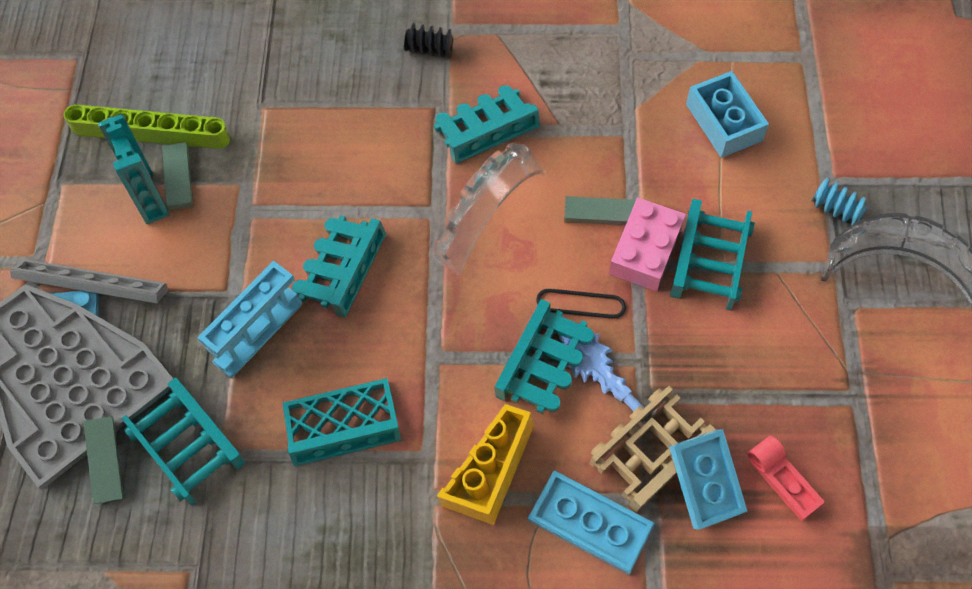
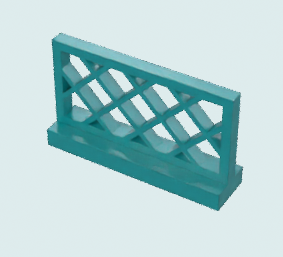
[282,378,402,467]

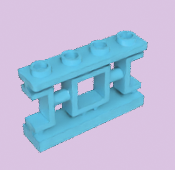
[197,261,302,378]

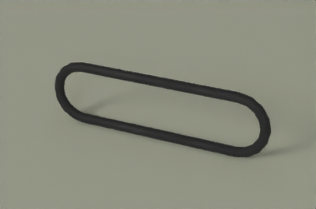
[536,289,626,318]

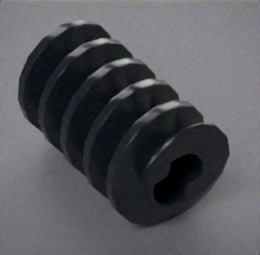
[404,23,454,59]

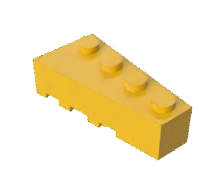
[437,404,534,525]

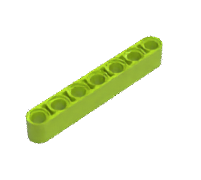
[64,105,230,149]

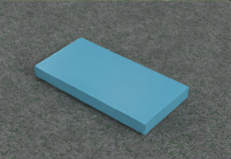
[527,470,655,575]

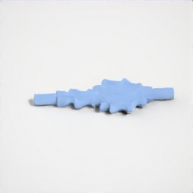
[558,334,644,412]

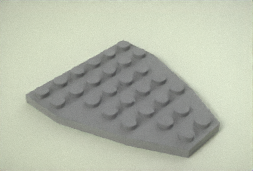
[0,284,173,490]

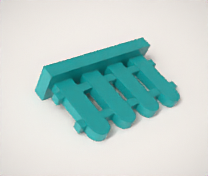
[434,85,540,164]
[292,215,386,318]
[494,299,594,414]

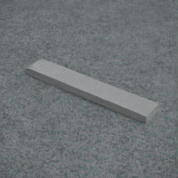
[10,259,168,303]

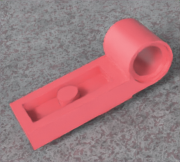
[747,436,825,522]

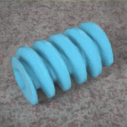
[811,177,870,226]

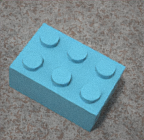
[686,71,769,158]

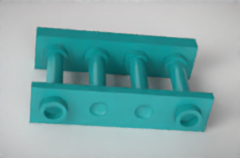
[670,198,755,311]
[122,377,245,506]

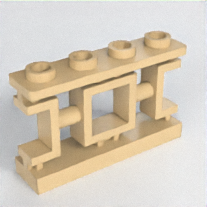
[589,386,716,513]

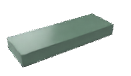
[162,142,193,211]
[564,196,636,225]
[83,416,124,504]

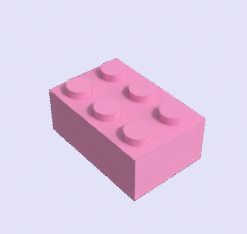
[609,197,686,291]

